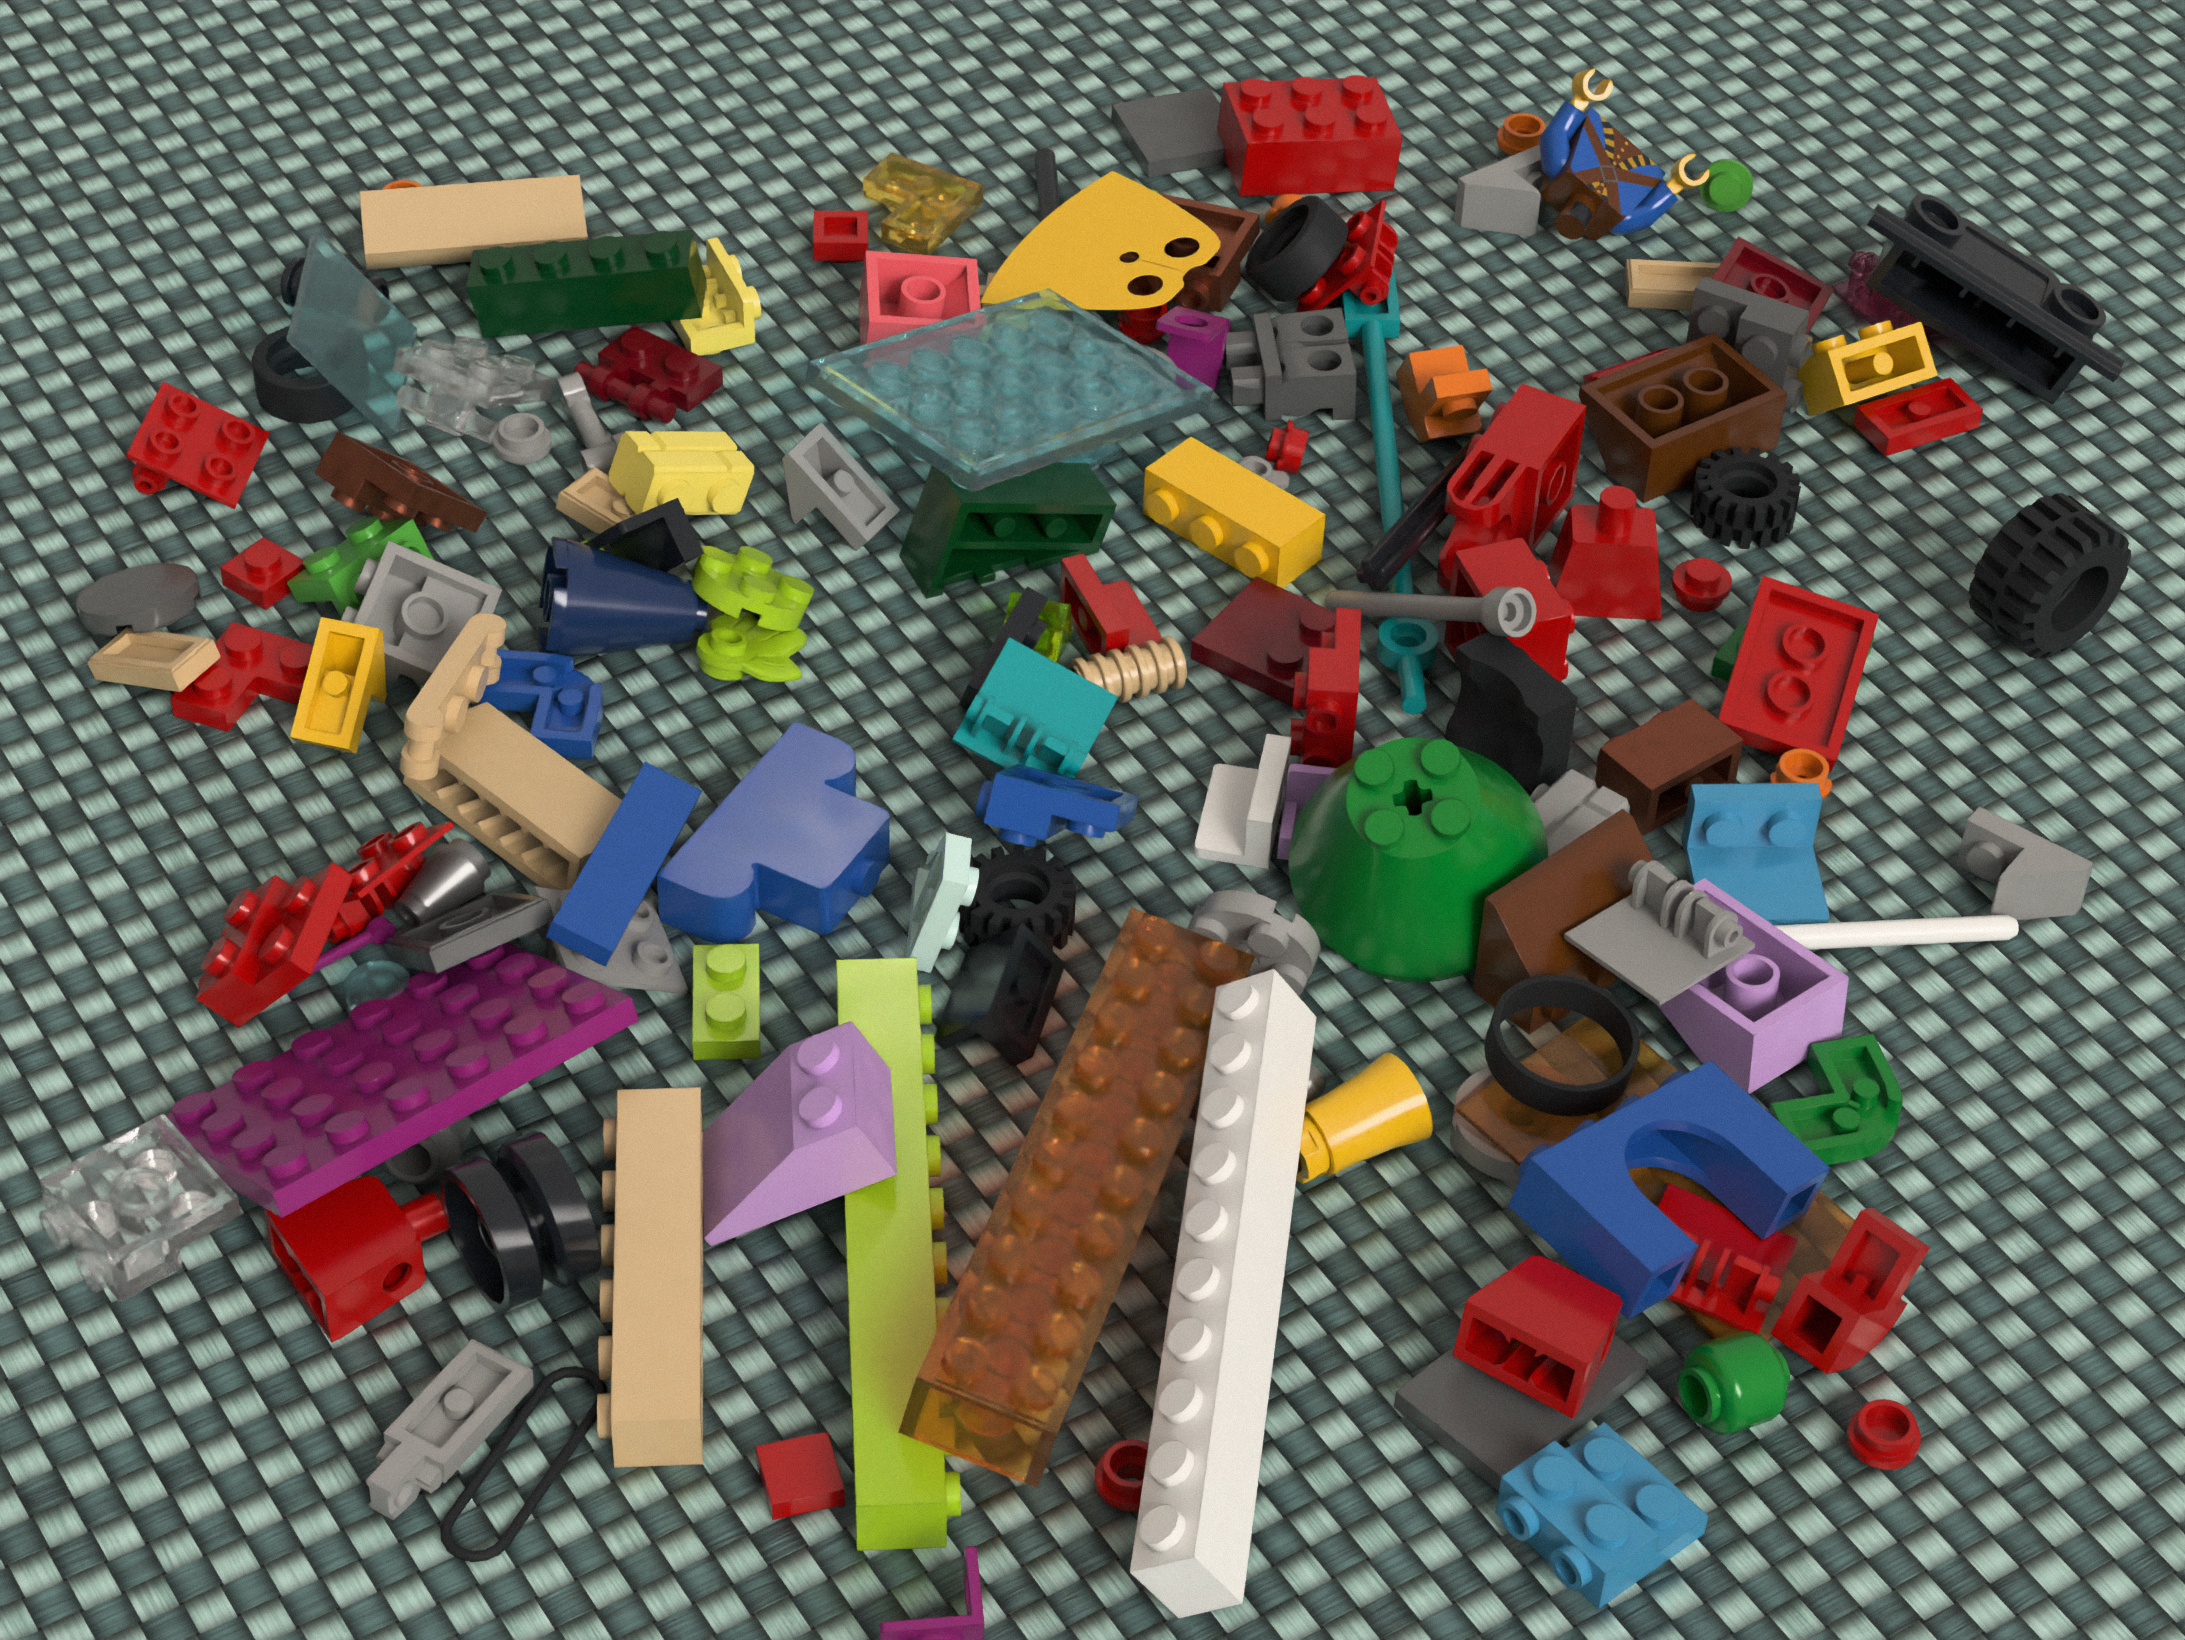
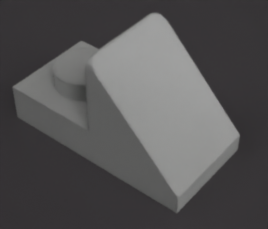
[1454,145,1545,236]
[782,422,900,551]
[1956,806,2093,920]

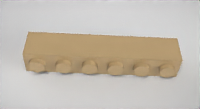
[597,1087,703,1468]

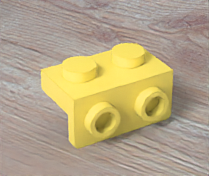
[671,237,761,356]

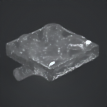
[393,336,555,445]

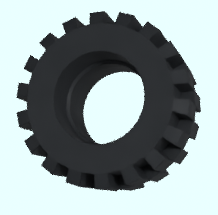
[1969,493,2131,659]

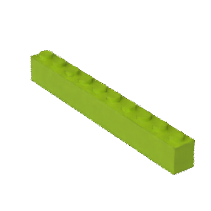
[836,957,961,1551]

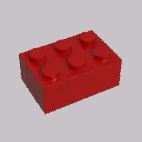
[1217,75,1403,197]

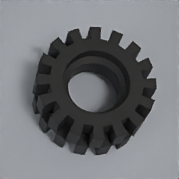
[1690,446,1801,549]
[958,845,1076,951]

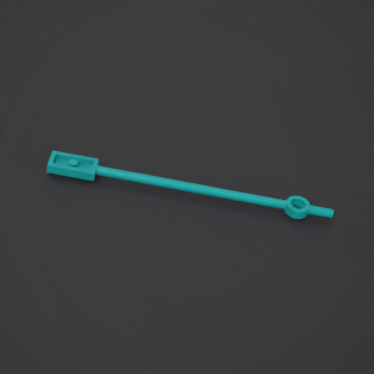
[1339,265,1439,714]

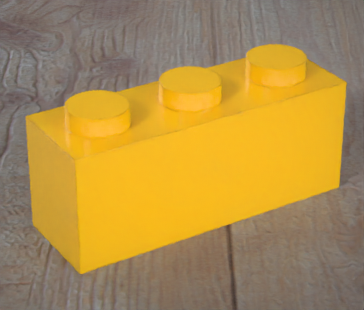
[1143,437,1326,588]

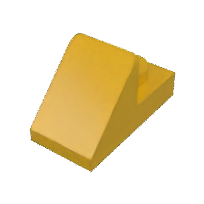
[290,617,387,754]

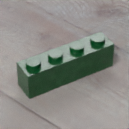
[466,230,707,338]

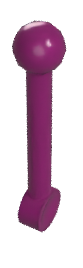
[286,916,395,994]

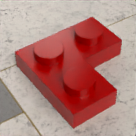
[170,622,314,732]

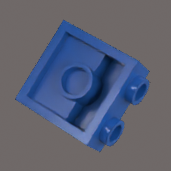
[975,764,1139,846]

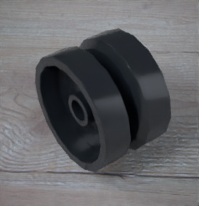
[439,1130,600,1315]

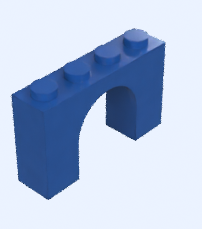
[1508,1060,1831,1320]

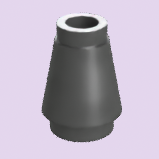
[394,838,491,928]

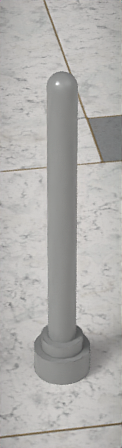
[1325,586,1537,638]

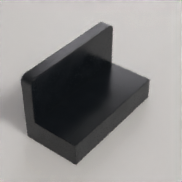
[584,498,704,573]
[934,922,1066,1066]

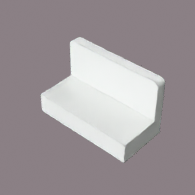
[1194,734,1292,869]

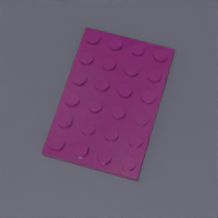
[152,942,639,1218]

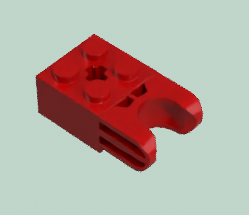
[1437,384,1586,592]

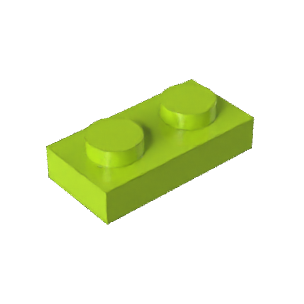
[692,943,761,1060]

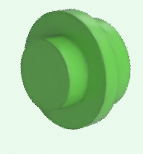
[1699,159,1754,212]

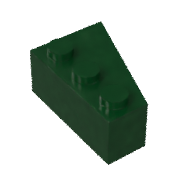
[899,460,1117,599]

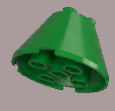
[1288,737,1548,983]

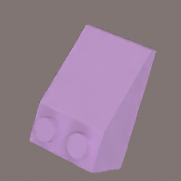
[1658,878,1849,1094]
[703,1021,897,1246]

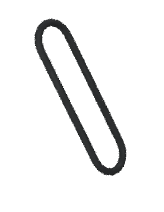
[440,1366,607,1562]

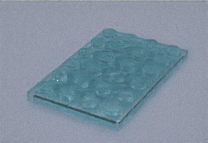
[805,288,1213,492]

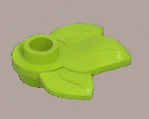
[696,611,808,682]

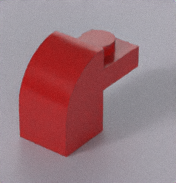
[1770,1208,1930,1374]

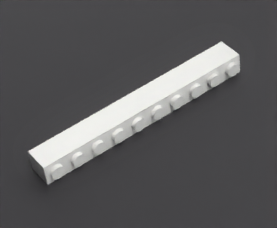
[1130,969,1317,1618]

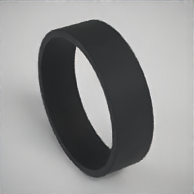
[1484,975,1640,1117]

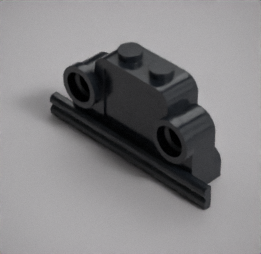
[1865,194,2124,405]

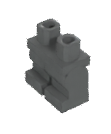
[1223,308,1357,421]

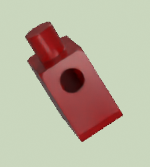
[1547,486,1662,621]
[264,1175,449,1343]
[1452,1255,1623,1419]

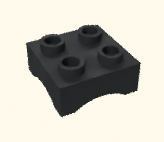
[1445,631,1578,796]

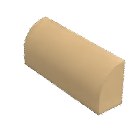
[359,175,588,270]
[403,702,622,890]

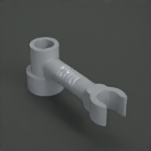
[556,372,635,476]

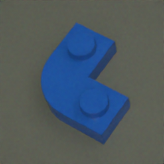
[479,649,604,760]

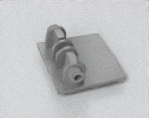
[1564,860,1755,1006]
[533,886,689,994]

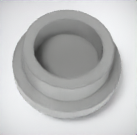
[493,413,552,465]

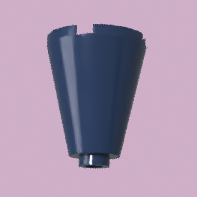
[538,536,708,657]

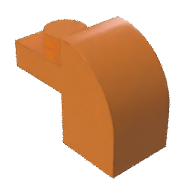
[1396,345,1492,442]

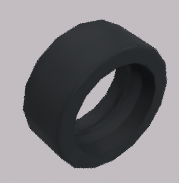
[1245,195,1349,302]
[251,323,365,424]

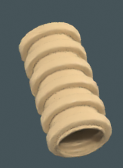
[1069,635,1187,703]

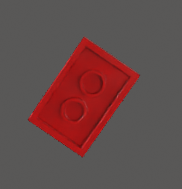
[1717,576,1879,773]

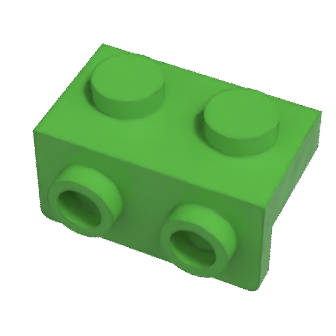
[286,516,434,618]

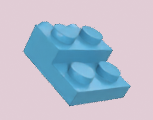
[1495,1422,1709,1610]

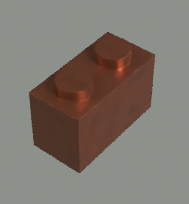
[1595,698,1744,835]

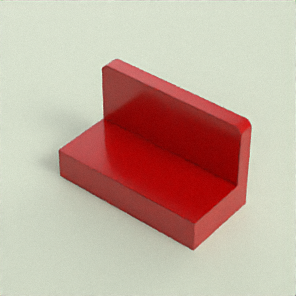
[1060,553,1162,658]

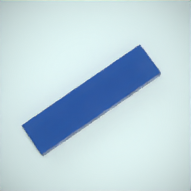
[546,762,702,967]

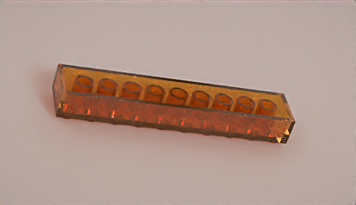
[898,907,1255,1488]

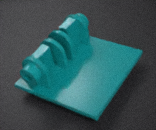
[952,637,1118,778]

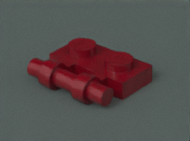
[573,325,723,424]

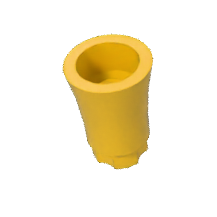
[1296,1052,1433,1184]

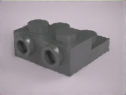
[1686,276,1812,415]

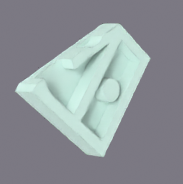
[906,832,979,973]

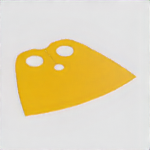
[980,171,1221,310]

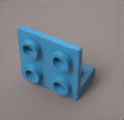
[1681,783,1830,925]

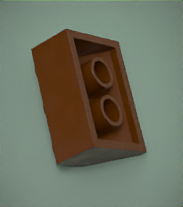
[1578,333,1787,503]
[1472,809,1654,1035]

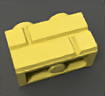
[608,431,754,515]

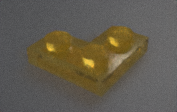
[863,152,983,255]

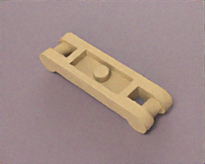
[399,613,507,780]

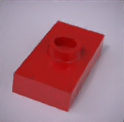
[1853,378,1983,457]

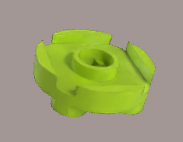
[690,546,815,631]

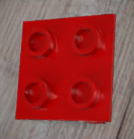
[1297,199,1398,312]
[125,381,270,509]
[327,821,455,944]
[1657,1183,1798,1334]

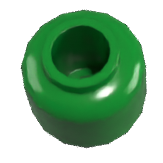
[1677,1331,1790,1435]

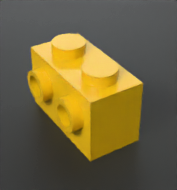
[1797,320,1938,416]

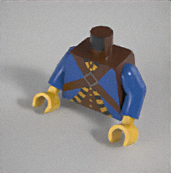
[1539,68,1710,240]

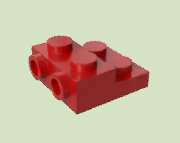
[1290,607,1361,768]
[195,862,354,1028]

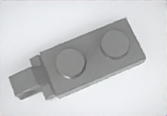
[366,1339,534,1520]

